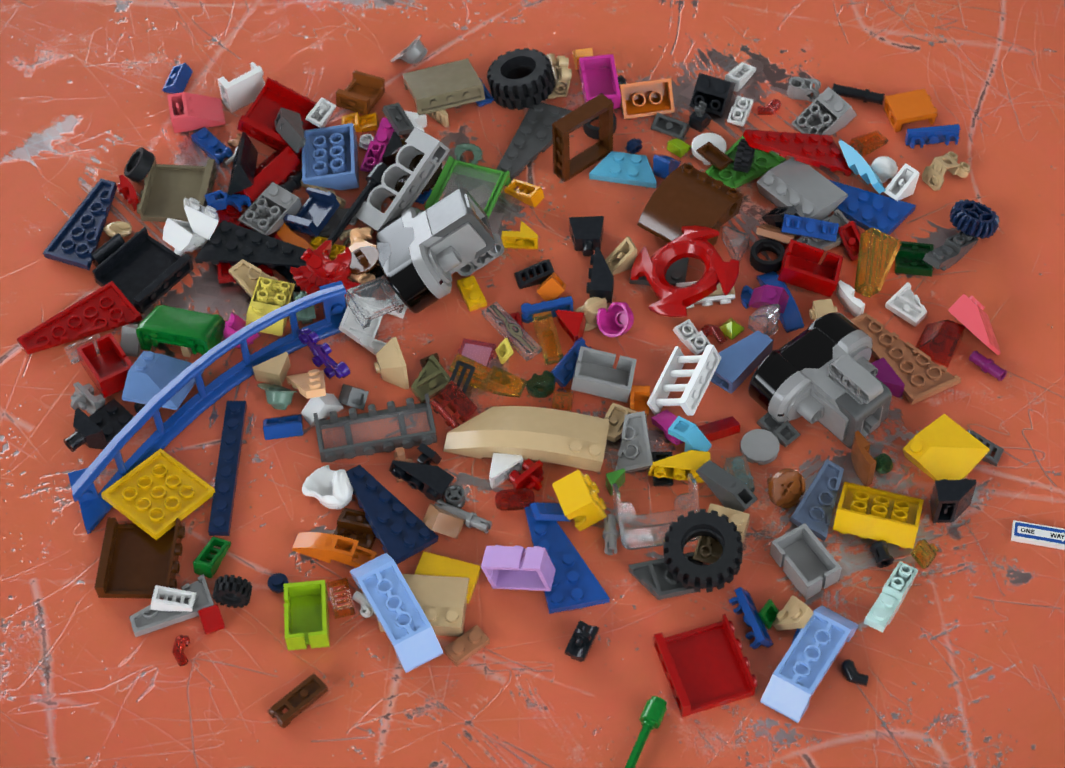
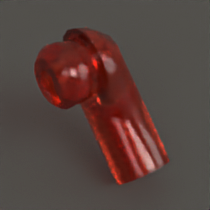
[757,99,781,115]

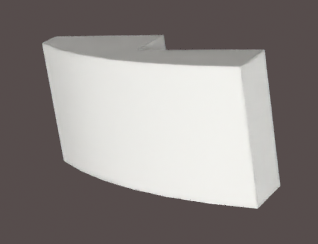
[727,96,754,127]
[836,280,865,317]
[673,319,712,355]

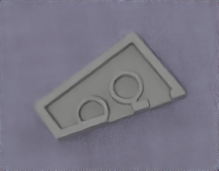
[615,411,653,474]

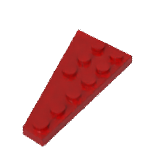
[17,281,143,355]

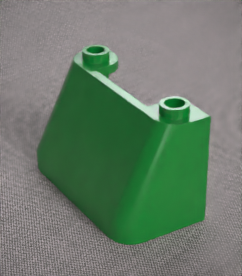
[136,305,225,355]

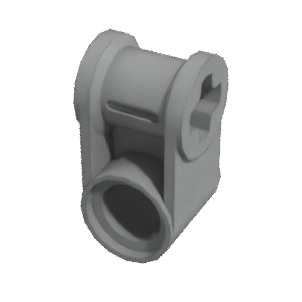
[787,76,821,102]

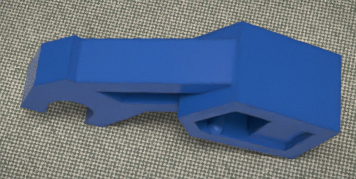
[204,190,252,212]

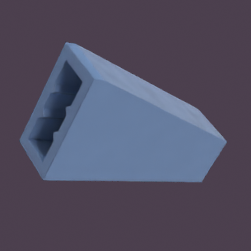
[711,331,773,394]

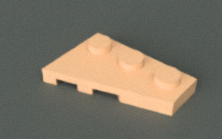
[286,369,326,399]

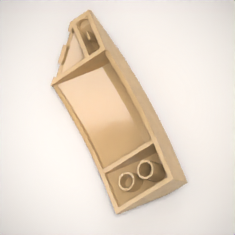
[443,406,609,473]

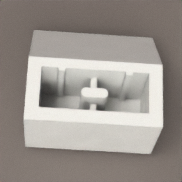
[183,197,219,240]

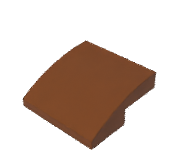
[851,431,877,486]

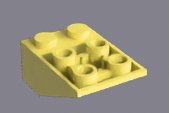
[246,277,295,336]

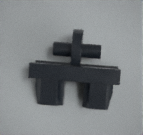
[565,620,599,662]

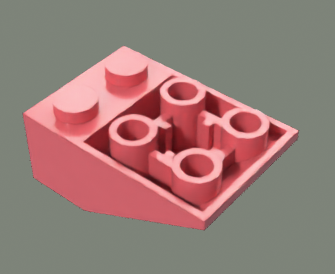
[167,92,226,134]

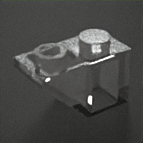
[748,304,780,336]

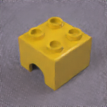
[552,470,607,531]

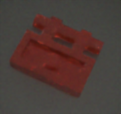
[429,380,478,429]

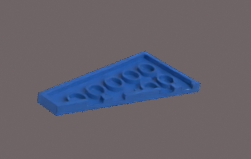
[829,180,916,241]
[525,506,610,614]

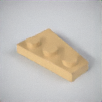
[228,259,278,298]

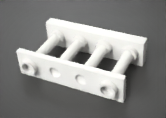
[647,345,721,416]

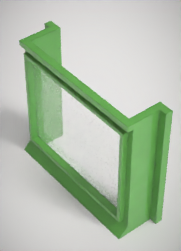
[425,156,511,219]

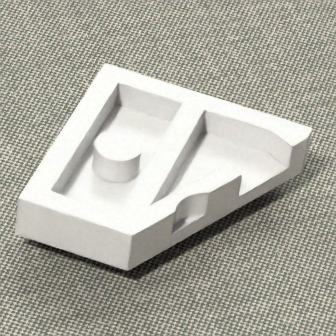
[885,282,927,327]

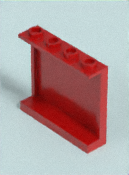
[237,78,319,159]
[653,614,758,717]

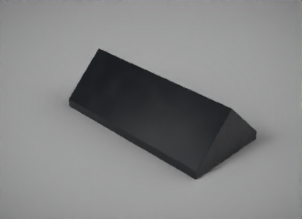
[227,132,258,195]

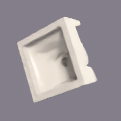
[163,218,208,256]

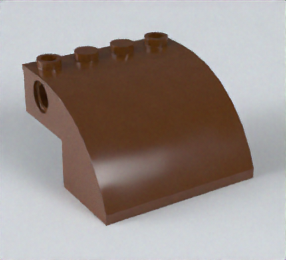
[637,163,744,246]

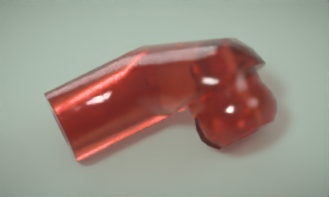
[700,324,727,344]
[172,635,190,666]

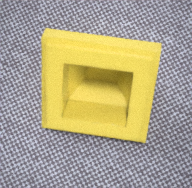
[495,338,514,364]

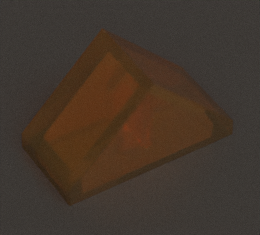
[552,387,575,412]

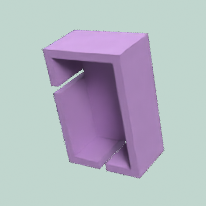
[481,545,556,591]

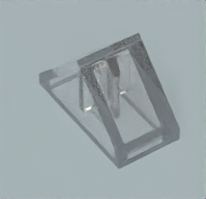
[722,226,750,261]

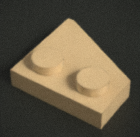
[772,595,814,631]

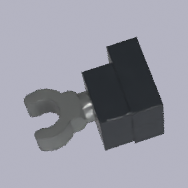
[688,101,711,133]

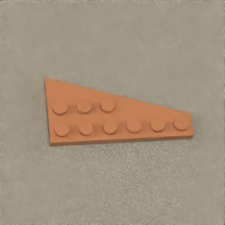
[849,313,961,405]

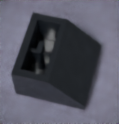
[690,73,736,116]
[930,479,977,523]

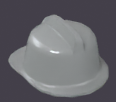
[390,35,428,64]

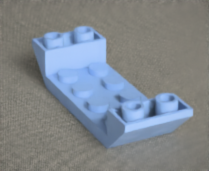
[350,553,444,673]
[760,605,859,723]

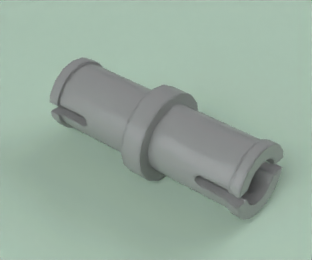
[602,514,619,555]

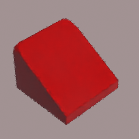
[198,604,226,635]

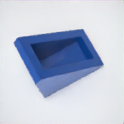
[653,154,681,179]

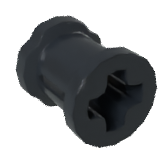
[870,541,894,568]

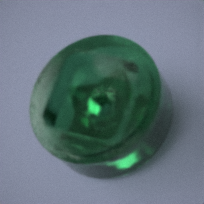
[874,453,893,474]

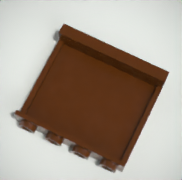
[95,518,185,599]

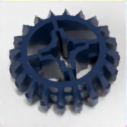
[949,199,1000,239]

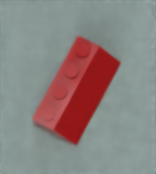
[235,146,302,208]

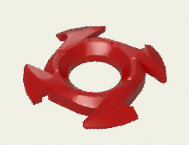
[630,225,740,317]

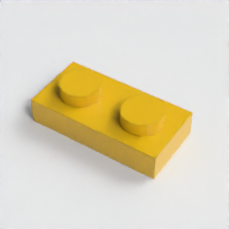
[457,275,487,312]

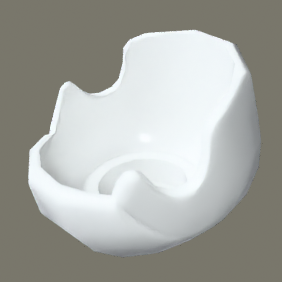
[871,156,898,183]

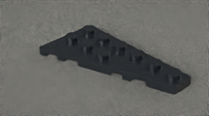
[195,220,307,269]

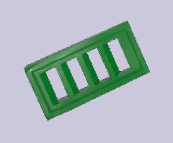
[193,536,231,578]

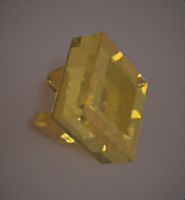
[911,539,939,569]

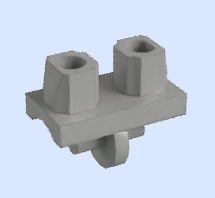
[70,382,105,415]

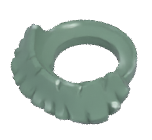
[454,143,483,165]

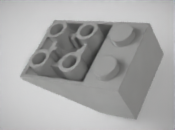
[791,86,857,135]
[238,182,302,236]

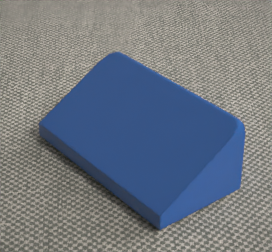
[162,63,193,94]
[263,414,303,440]

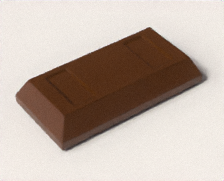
[696,142,734,171]

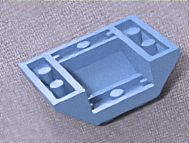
[122,351,205,410]

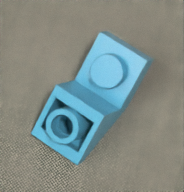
[668,416,712,452]

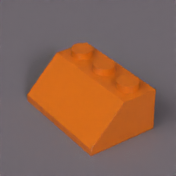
[619,78,675,119]

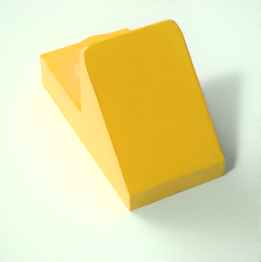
[501,221,538,249]

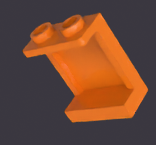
[883,89,938,132]

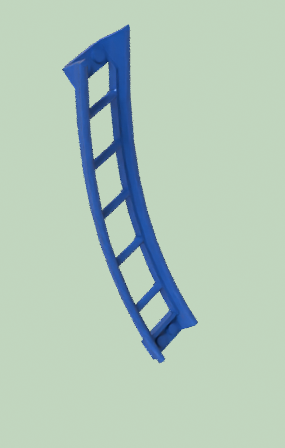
[68,280,347,534]

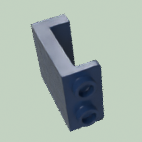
[283,187,340,238]

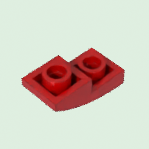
[117,175,139,211]

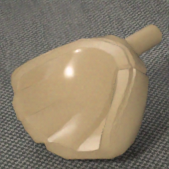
[102,221,132,238]

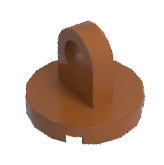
[767,468,806,509]

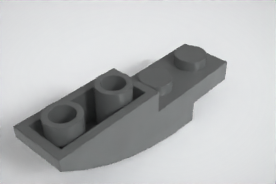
[923,231,979,271]

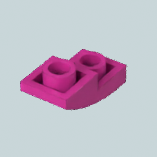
[651,409,683,446]

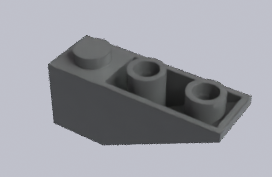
[274,107,306,153]
[696,460,758,512]

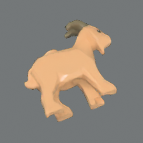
[339,227,380,285]

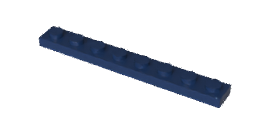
[208,401,247,536]

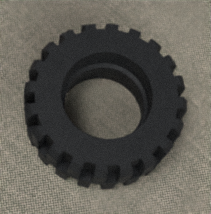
[487,48,555,110]
[663,509,743,592]

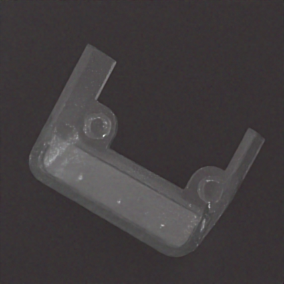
[612,473,700,550]

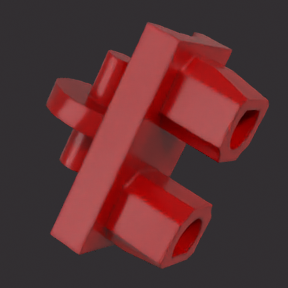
[509,458,544,495]

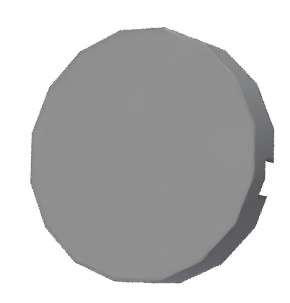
[740,429,780,465]

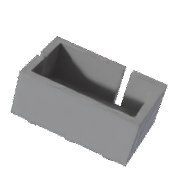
[571,346,637,403]
[770,523,842,600]

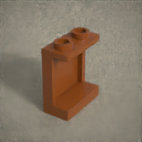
[336,70,385,115]

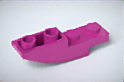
[360,117,395,172]

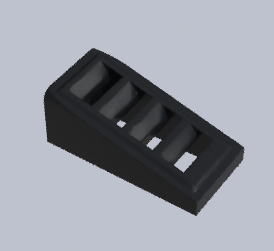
[514,259,554,289]

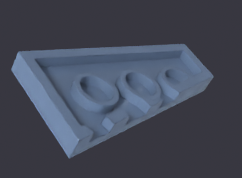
[789,459,844,541]

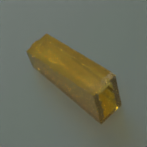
[854,227,902,297]

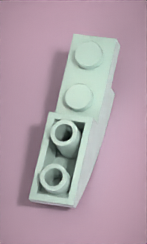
[864,561,918,633]

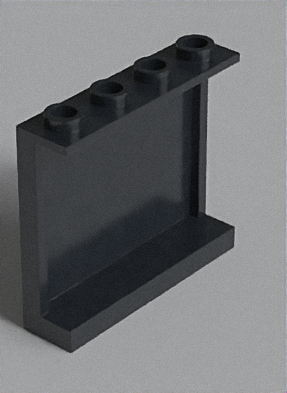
[92,227,194,314]

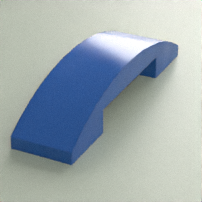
[757,271,804,333]

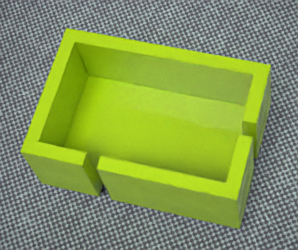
[284,580,330,651]

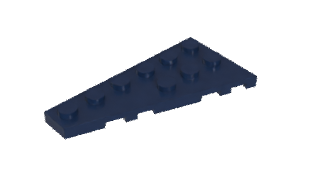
[43,179,117,270]
[346,465,439,565]

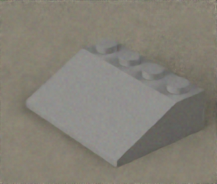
[756,157,848,220]

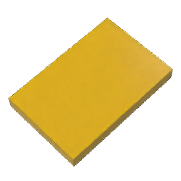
[415,551,482,604]

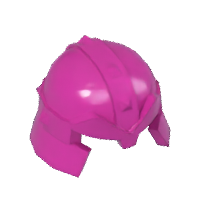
[596,302,634,337]
[223,312,261,348]

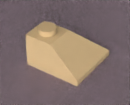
[374,337,409,389]

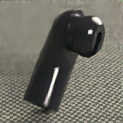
[841,659,869,686]

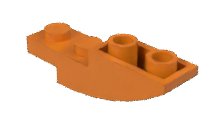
[292,532,377,568]

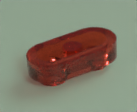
[495,488,535,511]

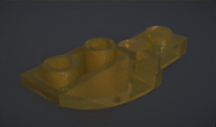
[449,353,528,398]

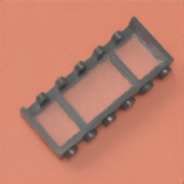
[313,394,437,462]

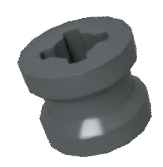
[445,485,465,509]

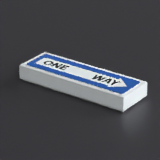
[1011,520,1065,550]

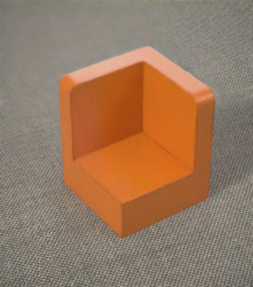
[536,272,567,301]
[630,385,650,416]

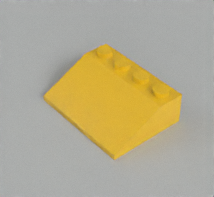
[833,481,924,549]

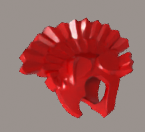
[290,240,362,300]

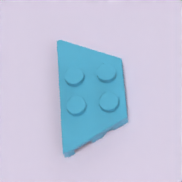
[589,151,657,188]

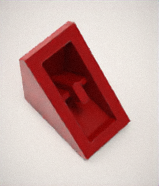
[555,310,586,343]

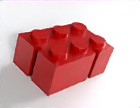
[778,239,843,297]
[76,333,133,398]

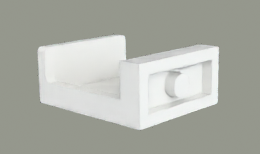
[217,62,265,113]

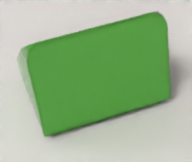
[606,469,625,496]

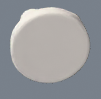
[691,133,727,165]

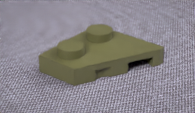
[411,355,454,403]

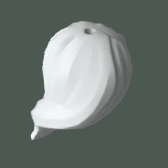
[302,465,353,509]

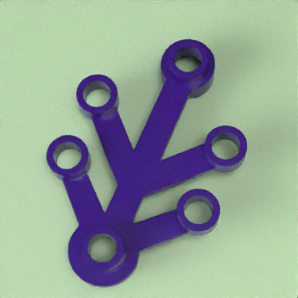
[298,328,350,379]

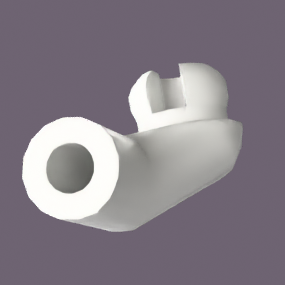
[352,591,374,618]

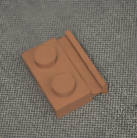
[756,223,797,244]

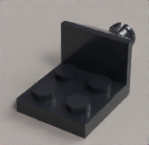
[64,399,134,452]

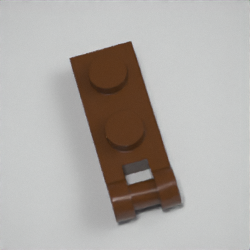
[268,673,328,728]

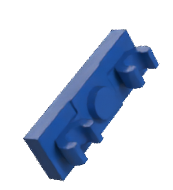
[905,124,960,149]
[781,214,839,242]
[729,587,773,649]

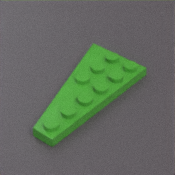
[705,136,786,189]

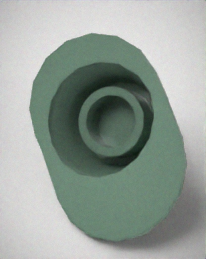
[257,383,297,410]

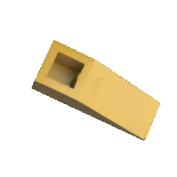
[648,450,710,483]

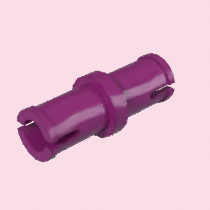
[969,350,1007,381]

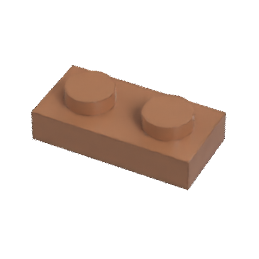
[444,625,490,666]

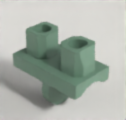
[293,291,316,324]

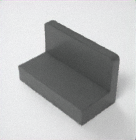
[382,103,414,138]

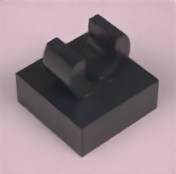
[417,443,442,465]

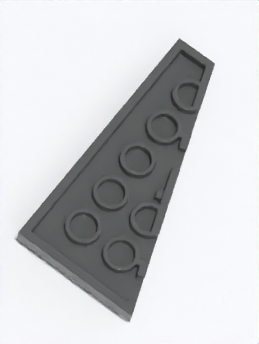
[496,102,572,181]

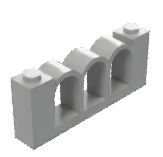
[355,127,450,239]

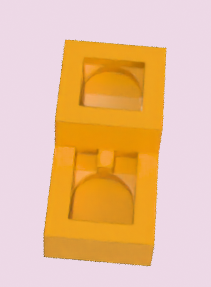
[341,112,379,132]

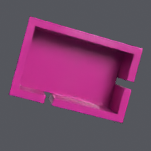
[579,54,621,109]

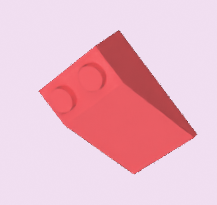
[948,294,1001,355]

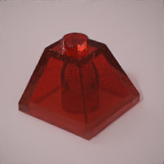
[915,319,965,367]

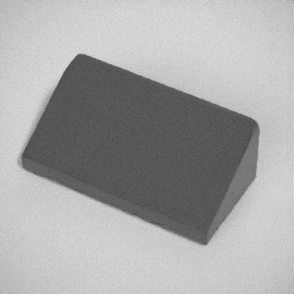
[651,113,690,140]

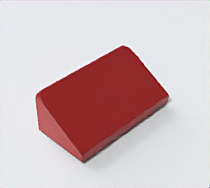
[838,221,870,261]
[698,416,741,442]

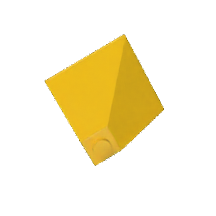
[903,414,990,481]

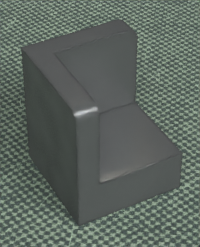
[338,384,369,410]

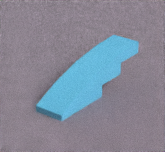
[838,140,885,194]

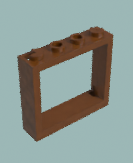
[552,93,614,182]

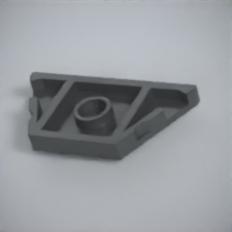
[628,552,703,600]

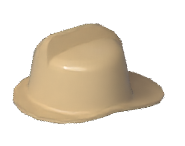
[574,297,609,331]

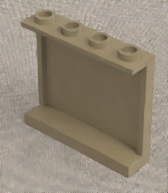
[403,58,485,115]
[137,157,217,222]

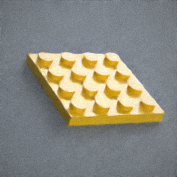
[101,448,215,540]

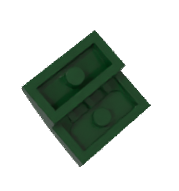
[895,241,934,277]

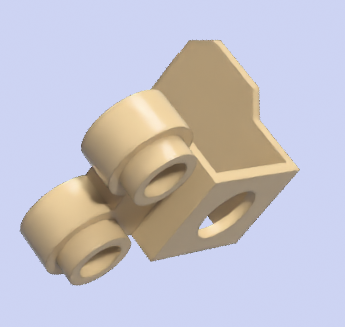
[547,56,572,99]
[922,151,970,191]

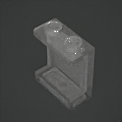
[345,275,405,329]

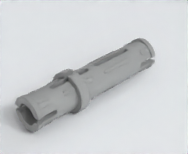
[435,500,492,533]

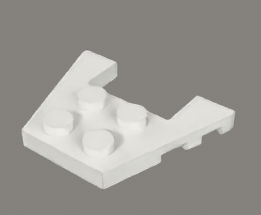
[339,297,409,355]

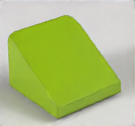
[667,138,692,158]

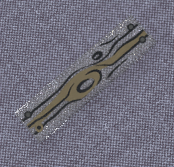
[482,302,542,361]

